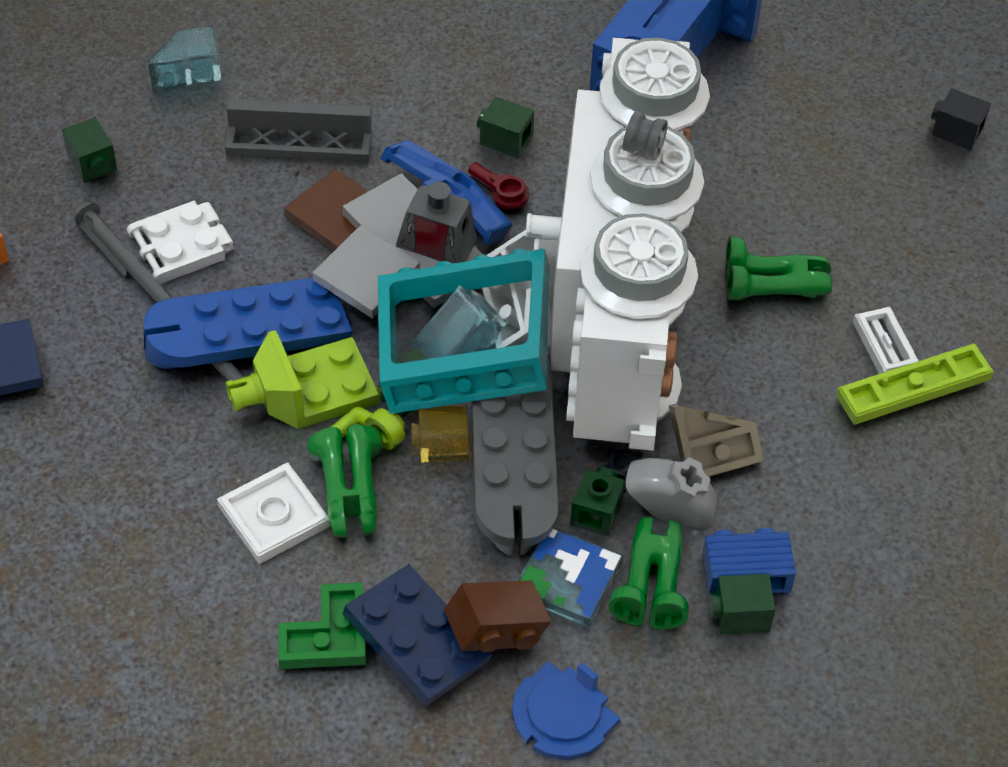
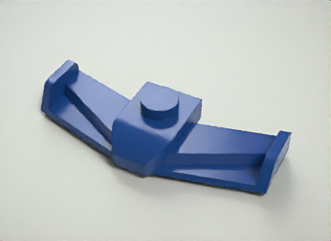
[381,139,512,246]

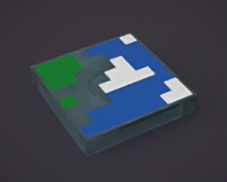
[518,528,624,627]

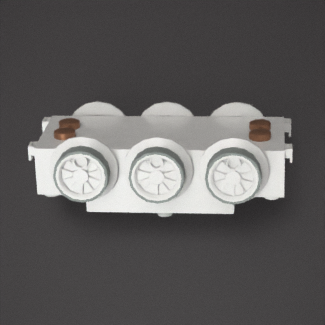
[525,38,710,451]

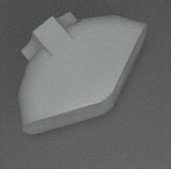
[626,457,717,529]

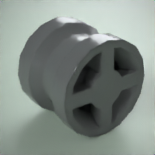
[623,111,668,160]

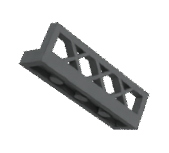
[225,99,372,162]

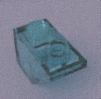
[147,26,222,90]

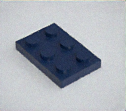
[342,564,492,707]

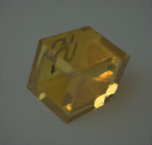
[411,405,469,463]

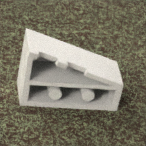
[482,230,558,356]

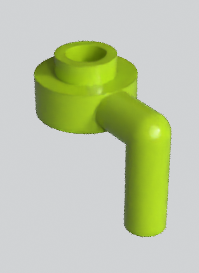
[331,406,405,450]

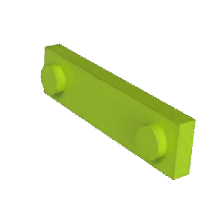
[836,343,994,425]

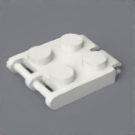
[127,200,234,284]

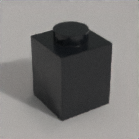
[931,88,991,150]

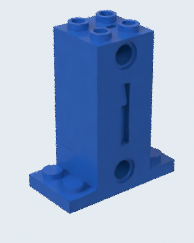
[590,0,762,91]

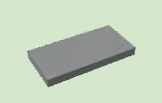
[342,173,483,308]

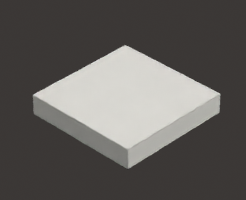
[217,462,330,564]

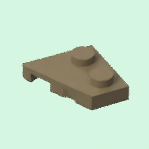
[669,404,764,477]

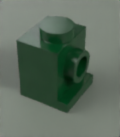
[570,467,625,537]

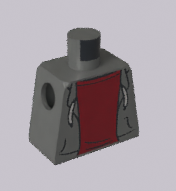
[396,182,476,264]

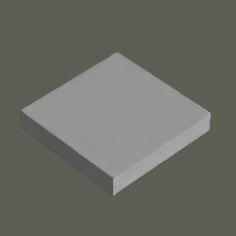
[312,225,420,319]

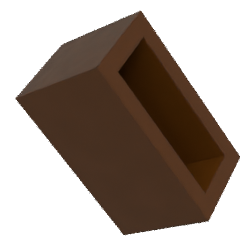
[444,580,552,652]

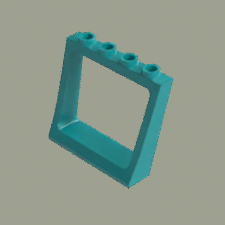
[378,248,550,414]

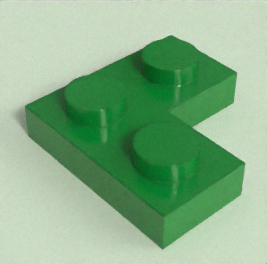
[278,582,366,669]

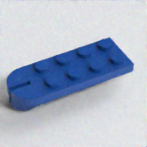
[143,278,352,369]

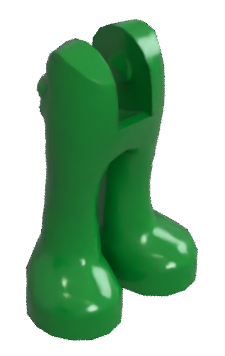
[725,236,833,301]
[307,424,383,538]
[608,517,689,630]

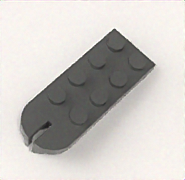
[471,357,559,555]

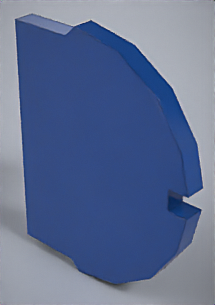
[512,661,620,760]

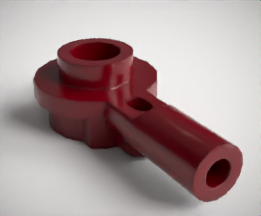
[468,162,529,210]

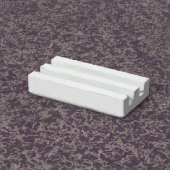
[853,307,918,374]

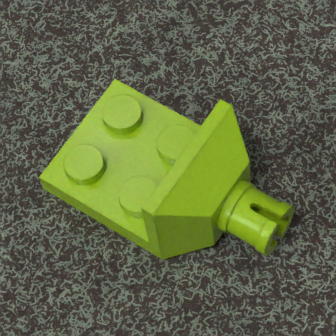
[225,330,380,429]

